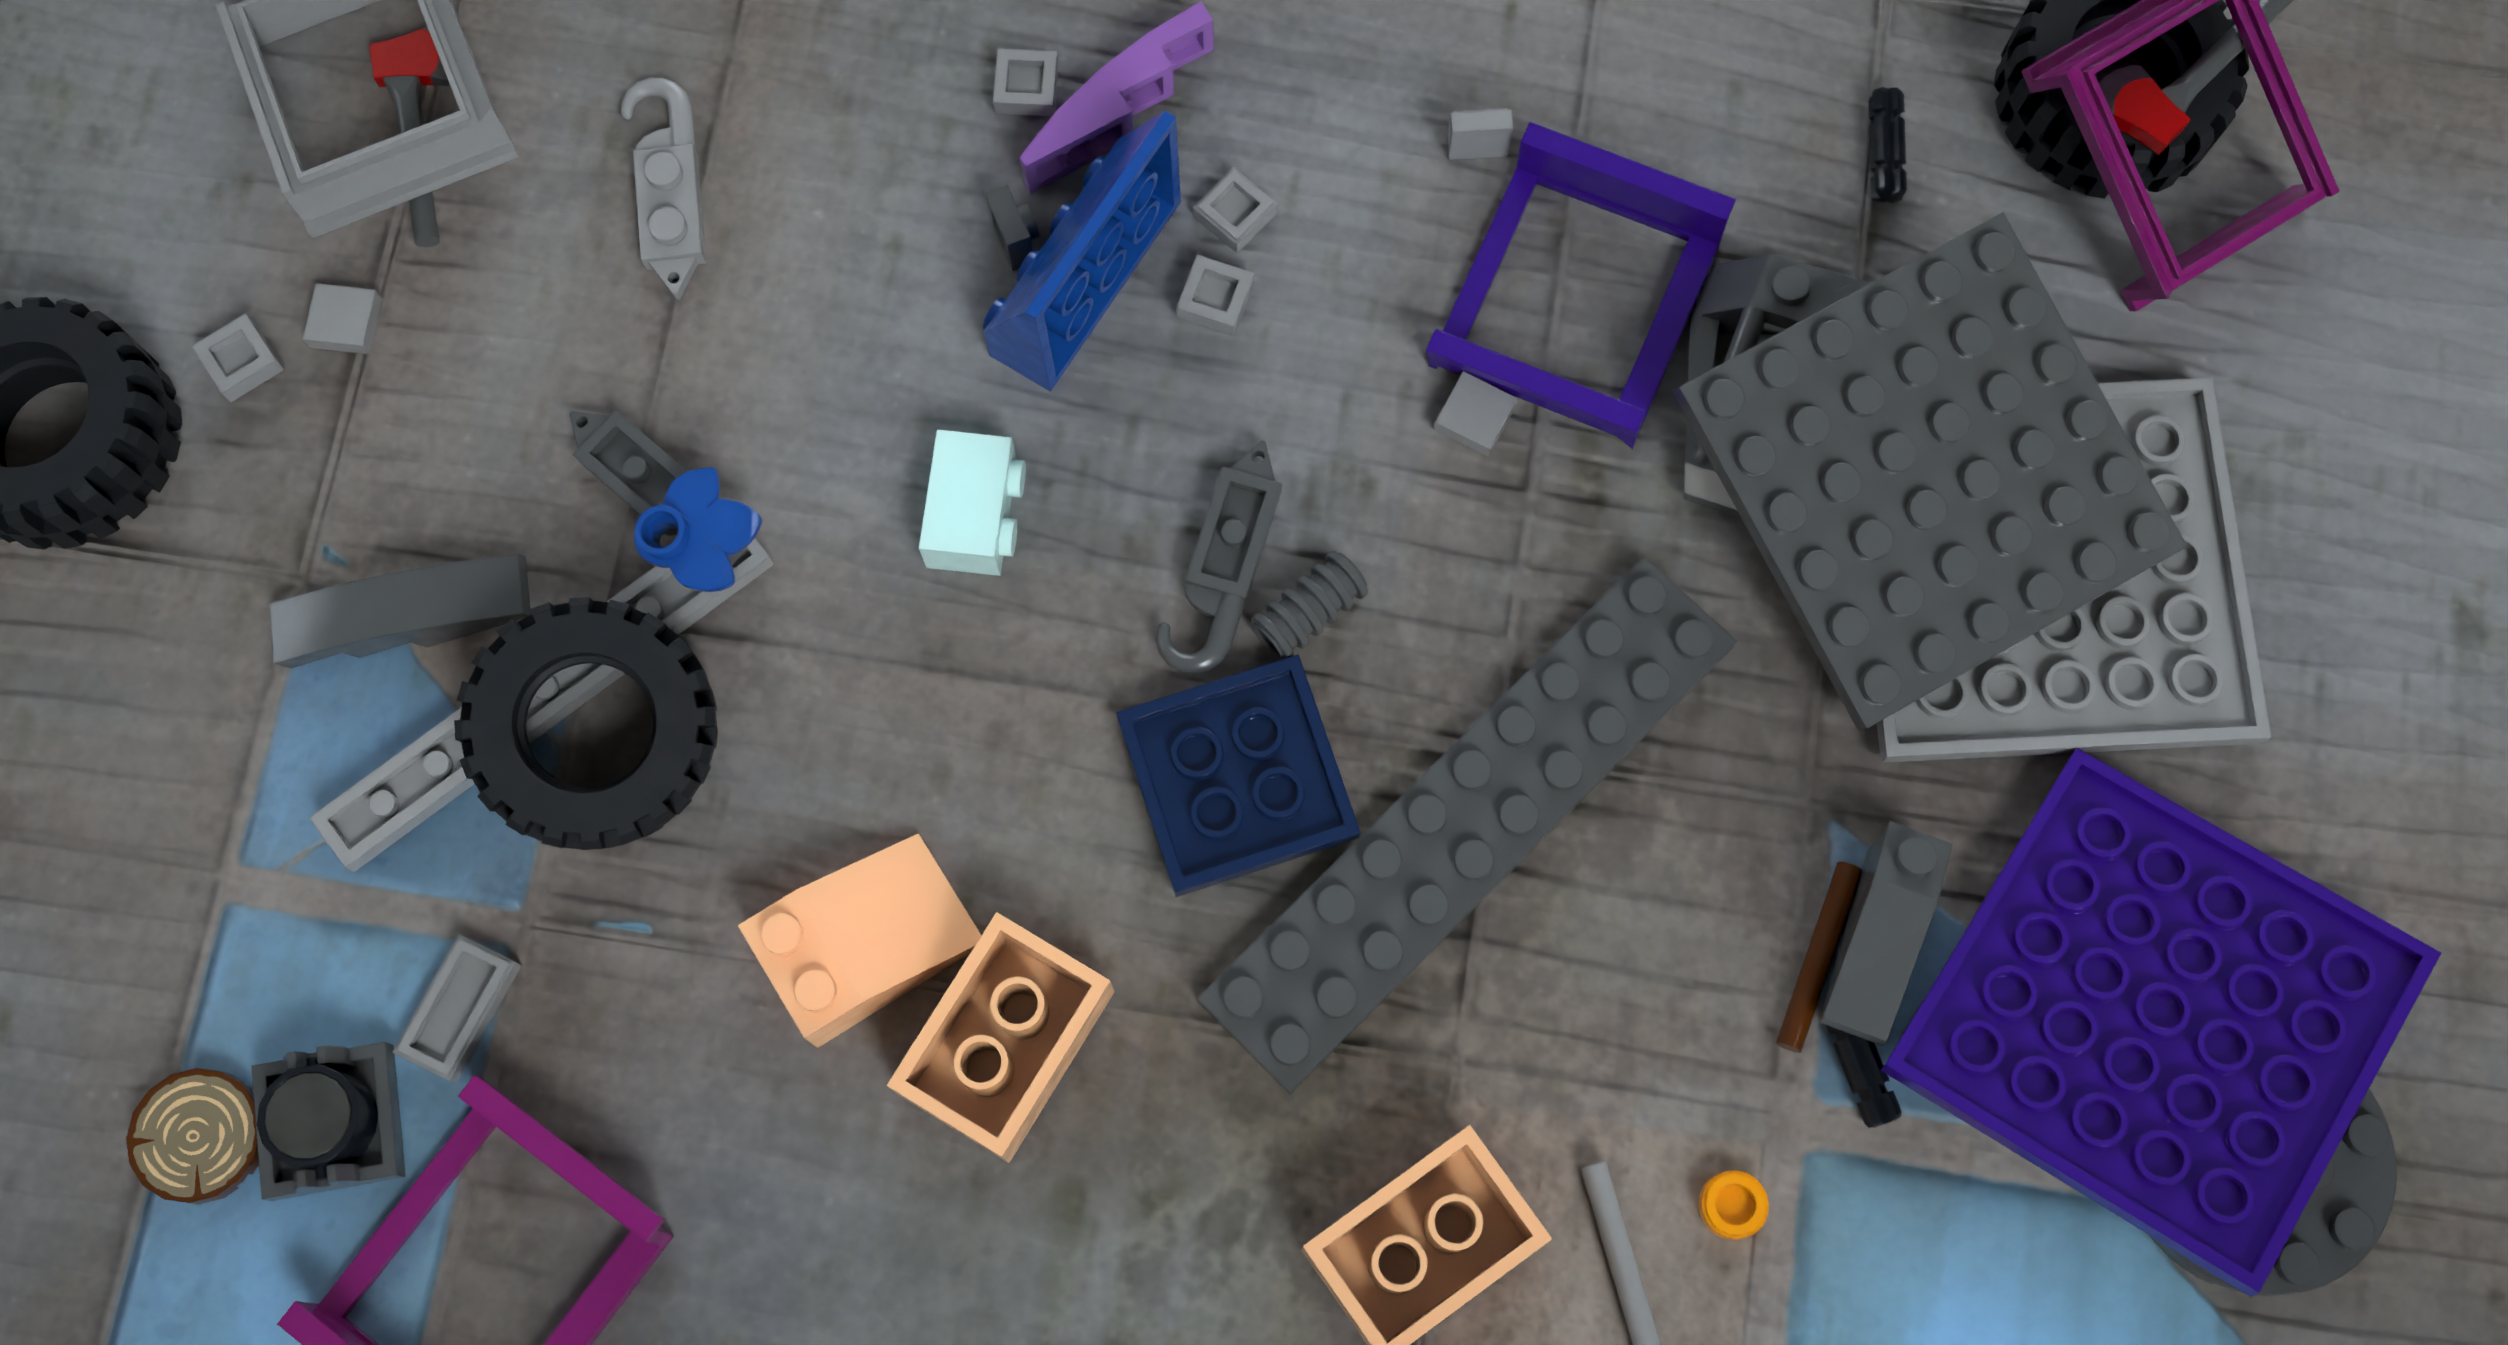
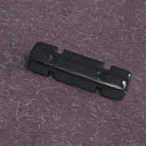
[1869,87,1907,203]
[1821,1008,1902,1128]

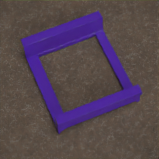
[1426,122,1736,449]

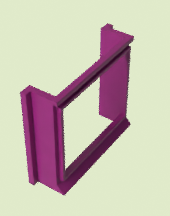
[2021,0,2340,312]
[277,1075,674,1345]

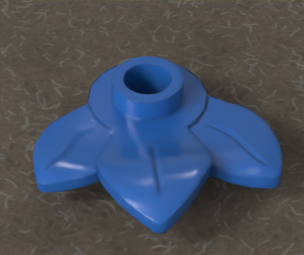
[634,467,762,592]

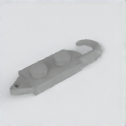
[621,78,706,300]

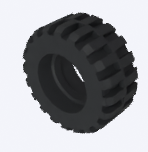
[1994,0,2249,199]
[0,297,182,550]
[454,597,718,850]

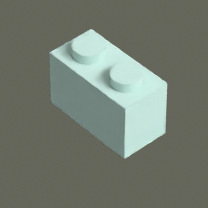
[919,430,1026,576]

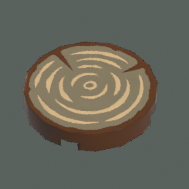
[126,1068,259,1205]

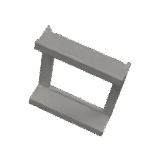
[215,0,518,238]

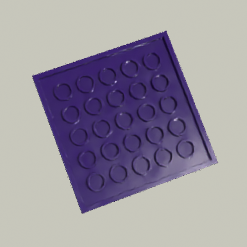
[1881,748,2441,1297]

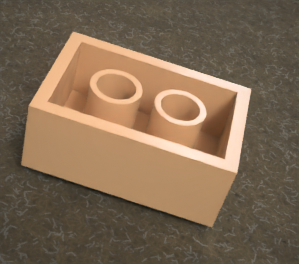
[886,912,1114,1163]
[1301,1125,1552,1345]

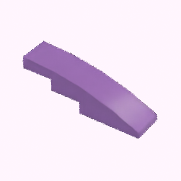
[1019,1,1214,194]

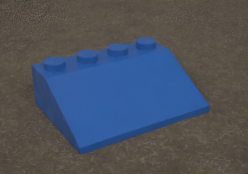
[983,111,1181,392]

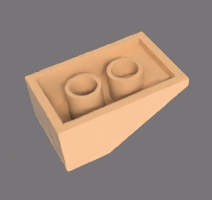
[738,833,981,1048]

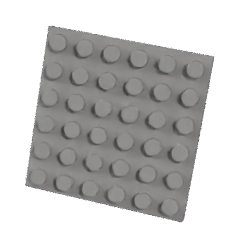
[1876,378,2272,763]

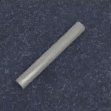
[1581,1162,1661,1345]

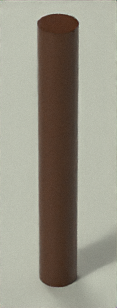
[1776,862,1862,1053]

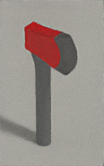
[2099,0,2293,155]
[369,27,450,247]

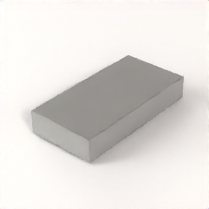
[392,934,522,1084]

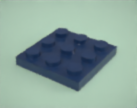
[1116,654,1361,897]

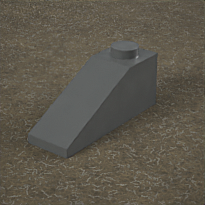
[1819,821,1953,1046]

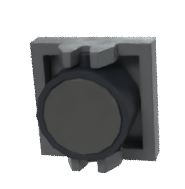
[251,1042,406,1201]

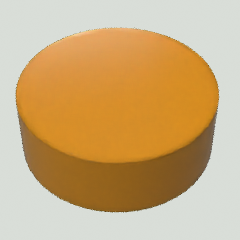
[1698,1170,1769,1240]

